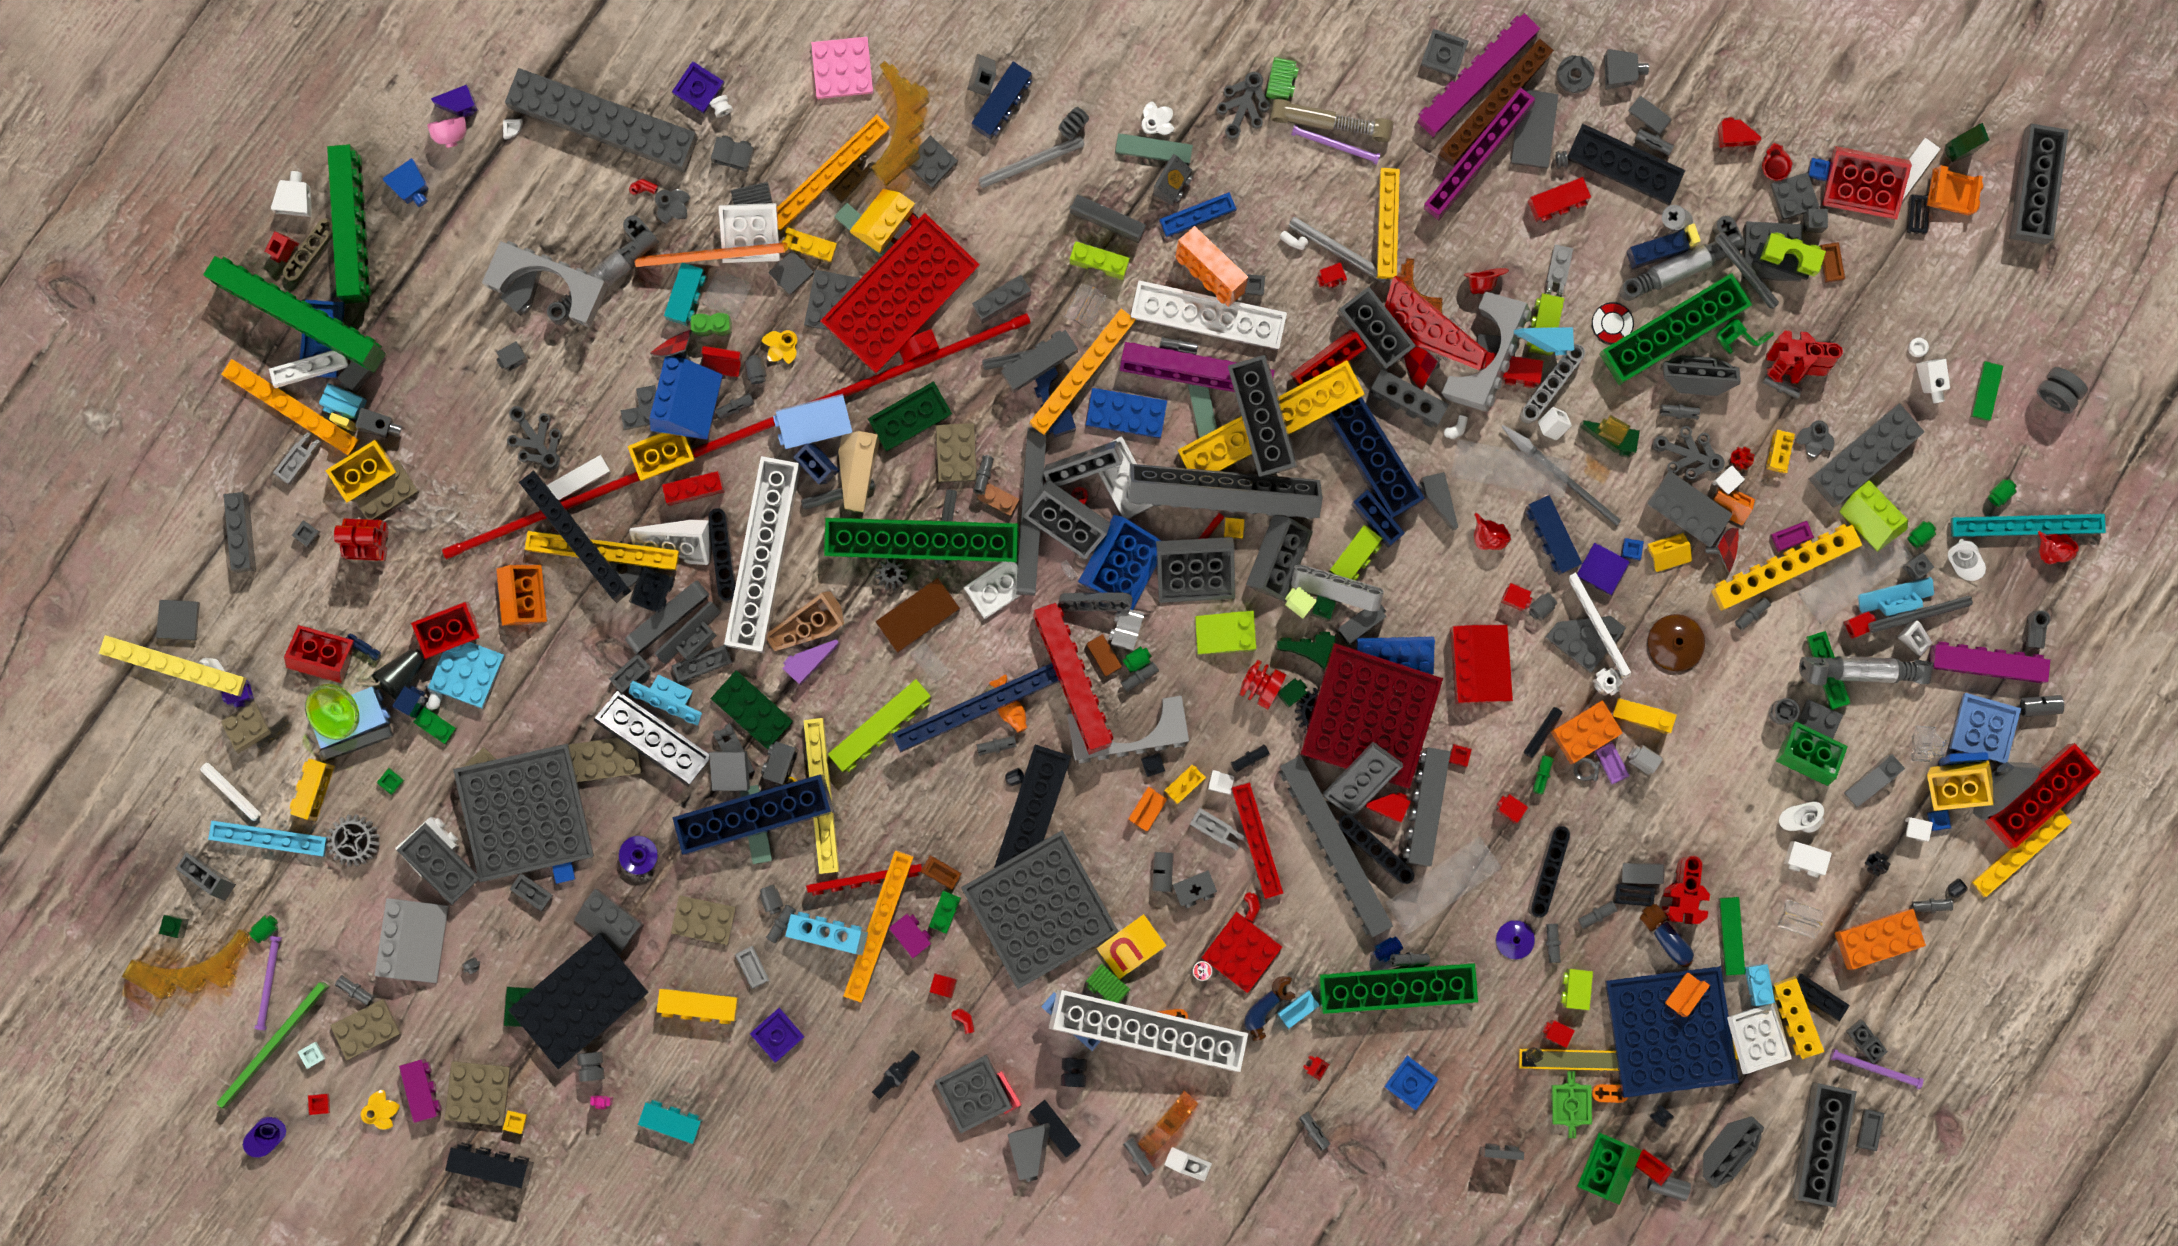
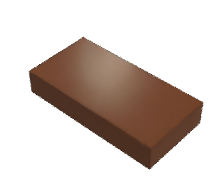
[1819,242,1845,283]
[1086,634,1122,677]
[920,855,962,890]

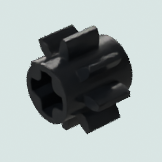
[1865,851,1891,877]

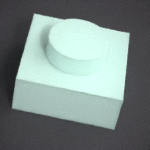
[298,1042,326,1069]

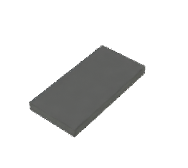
[1511,89,1559,169]
[1323,742,1403,817]
[397,822,481,905]

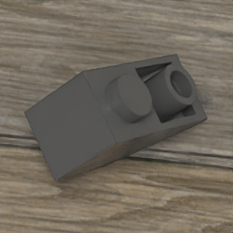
[967,54,996,96]

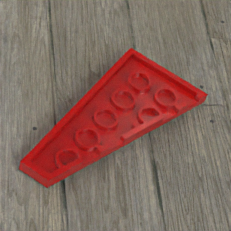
[1385,276,1488,370]

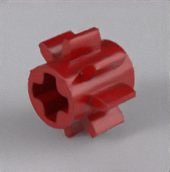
[1730,447,1755,470]

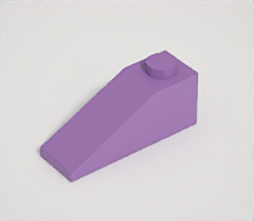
[783,640,840,685]

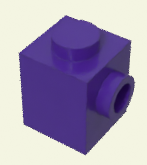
[221,680,254,708]

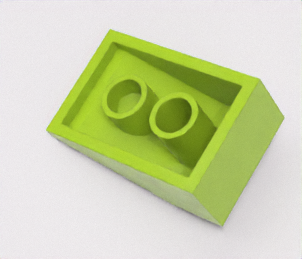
[1195,611,1256,655]

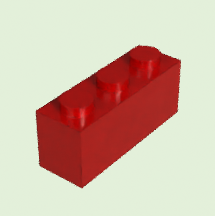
[1528,177,1592,222]
[1482,352,1543,388]
[662,471,725,506]

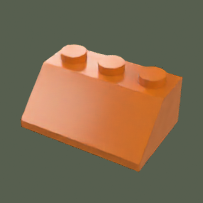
[496,565,547,626]

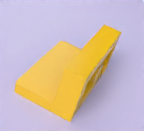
[1647,533,1692,572]

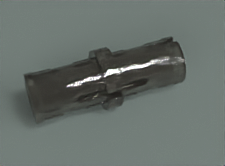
[255,716,292,750]
[1524,1047,1544,1063]

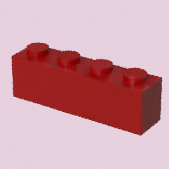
[1290,330,1367,386]

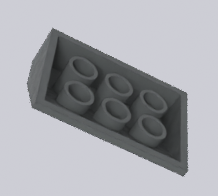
[1156,537,1235,603]

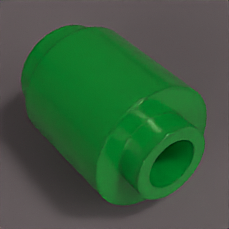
[1988,479,2017,507]
[1907,521,1936,549]
[1122,646,1152,673]
[249,915,278,944]

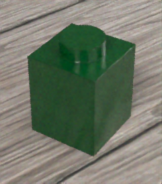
[1310,595,1336,622]
[1277,678,1307,708]
[158,915,189,938]

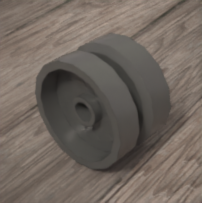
[2037,367,2088,414]

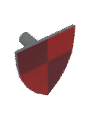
[650,330,692,361]
[1404,346,1440,390]
[1705,528,1739,573]

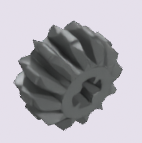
[1058,107,1089,139]
[875,558,907,590]

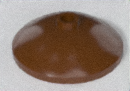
[1647,614,1705,672]

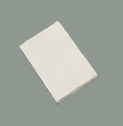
[963,562,1021,619]

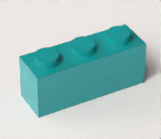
[664,263,707,326]
[638,1099,703,1144]

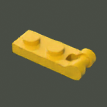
[782,227,837,263]

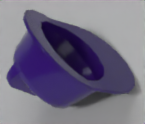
[242,1117,286,1158]

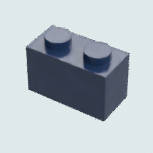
[794,443,840,485]
[392,686,429,718]

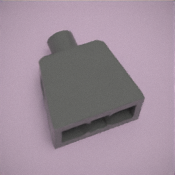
[1604,49,1649,89]
[355,408,402,438]

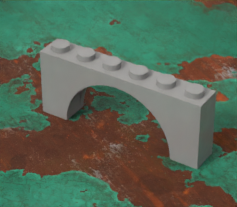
[482,241,608,328]
[1442,292,1531,412]
[1067,696,1189,764]

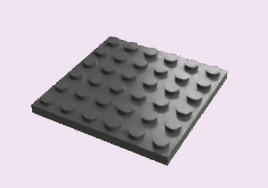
[453,743,594,882]
[961,830,1119,990]

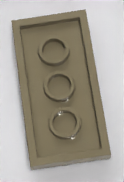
[569,738,642,783]

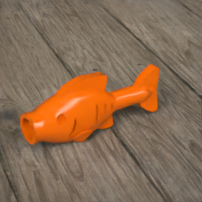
[989,674,1028,733]

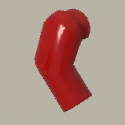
[629,179,658,195]

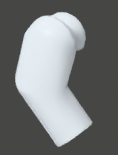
[1280,231,1308,250]
[1444,415,1468,439]
[198,658,226,672]
[425,682,442,711]

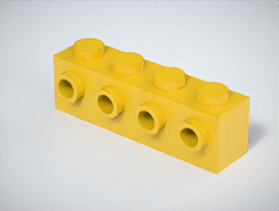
[1773,976,1824,1059]
[657,989,739,1024]

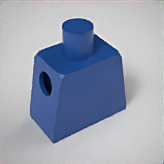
[382,158,429,207]

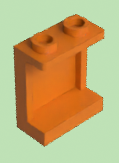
[1927,165,1983,216]

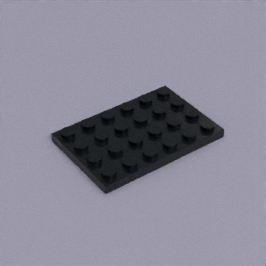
[508,933,649,1069]

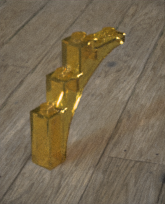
[871,61,930,187]
[122,929,250,1000]

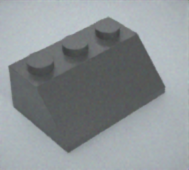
[574,889,644,955]

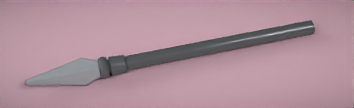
[1502,425,1621,526]

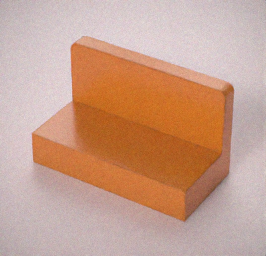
[1713,486,1755,525]
[1128,786,1167,831]
[1665,973,1710,1017]

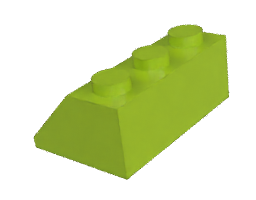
[1839,480,1908,552]

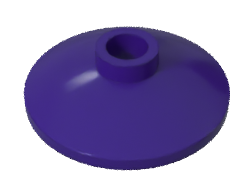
[619,836,658,875]
[1496,921,1535,959]

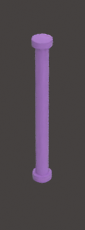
[1291,124,1380,165]
[254,936,282,1030]
[1830,1049,1924,1089]

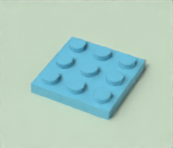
[428,642,505,709]

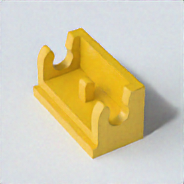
[1766,429,1795,473]
[1164,765,1206,804]

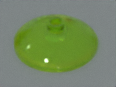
[305,684,360,740]

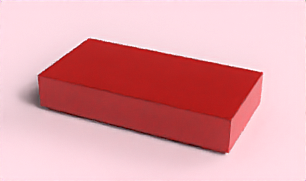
[1635,1149,1673,1186]

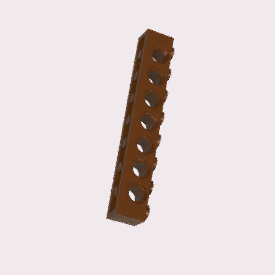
[1438,39,1554,167]

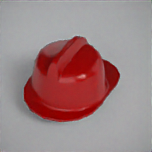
[1464,268,1509,294]

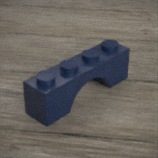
[1034,367,1076,438]

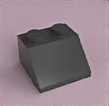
[761,741,799,785]

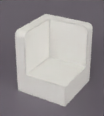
[1538,407,1572,440]
[1712,466,1745,494]
[1208,770,1234,795]
[1905,817,1933,842]

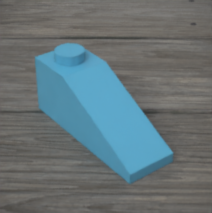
[1514,327,1574,356]

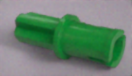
[1533,756,1554,795]

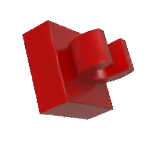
[1303,1056,1330,1081]

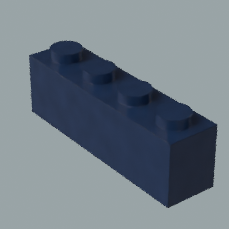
[971,61,1033,140]
[1525,495,1583,575]

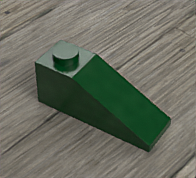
[1945,123,1990,162]
[1580,420,1640,458]

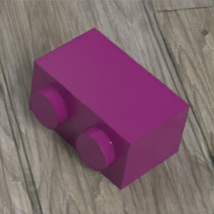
[889,913,932,958]

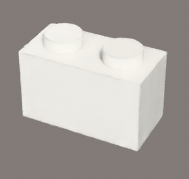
[1784,841,1832,878]

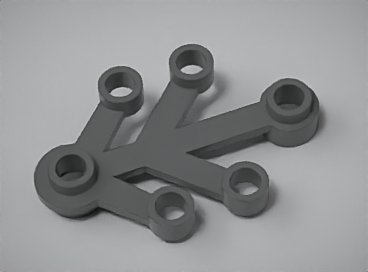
[1216,72,1270,140]
[507,406,562,470]
[1652,426,1725,480]

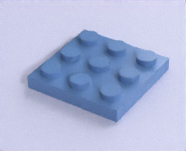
[1949,693,2021,764]

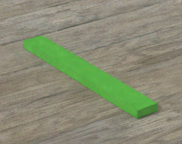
[217,982,330,1108]

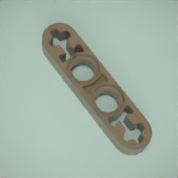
[283,218,333,283]

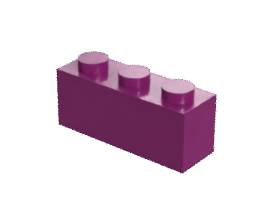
[399,1059,442,1123]

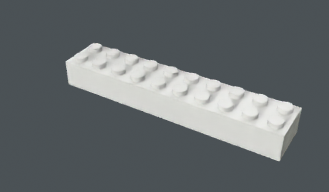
[724,456,801,653]
[1049,990,1248,1072]

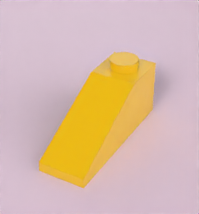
[1612,698,1677,734]

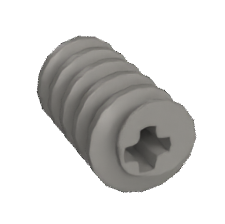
[1662,205,1693,232]

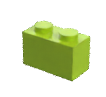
[1561,969,1593,1010]

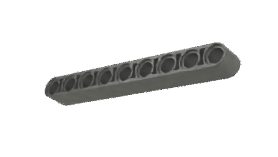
[1016,427,1046,596]

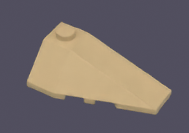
[838,431,880,513]

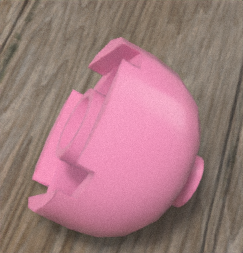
[427,117,467,148]

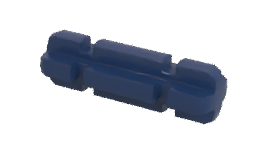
[346,633,381,661]

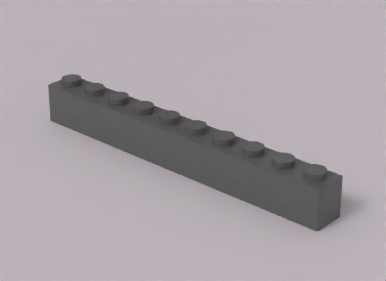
[1278,755,1393,937]

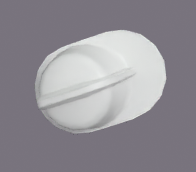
[1948,539,1986,581]
[1779,802,1824,833]

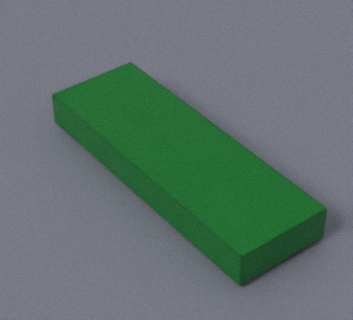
[1971,361,2004,421]

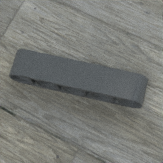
[625,580,710,654]

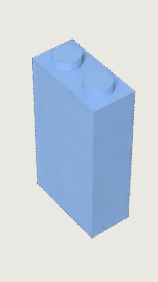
[773,394,852,449]
[307,687,391,750]

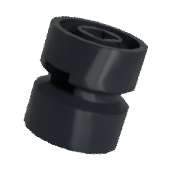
[1061,1058,1087,1087]

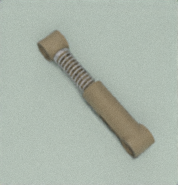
[1270,99,1394,142]

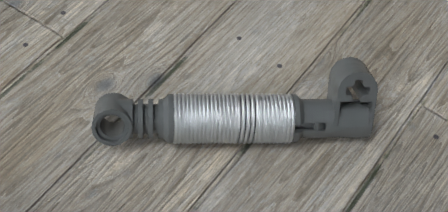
[547,215,659,325]
[1619,216,1745,301]
[1799,656,1933,685]

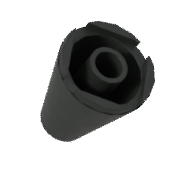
[371,649,425,700]

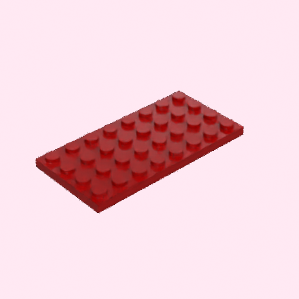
[820,213,980,374]

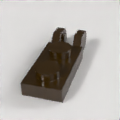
[827,154,876,204]

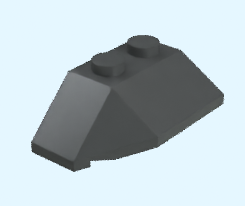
[1663,355,1741,396]
[1973,762,2042,821]
[1703,1116,1764,1188]

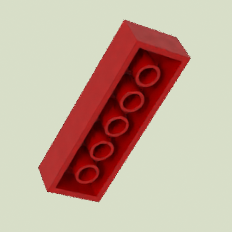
[1984,743,2101,849]

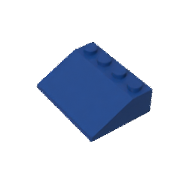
[650,356,723,440]
[1078,515,1162,610]

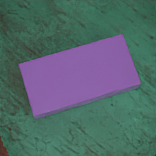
[1595,742,1630,785]

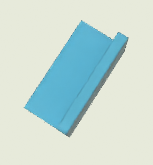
[1277,990,1320,1029]

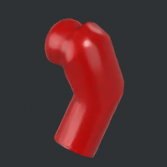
[1244,892,1261,922]
[951,1009,975,1034]

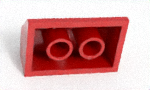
[411,602,480,659]
[284,625,354,684]

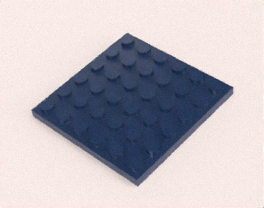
[1605,966,1739,1098]

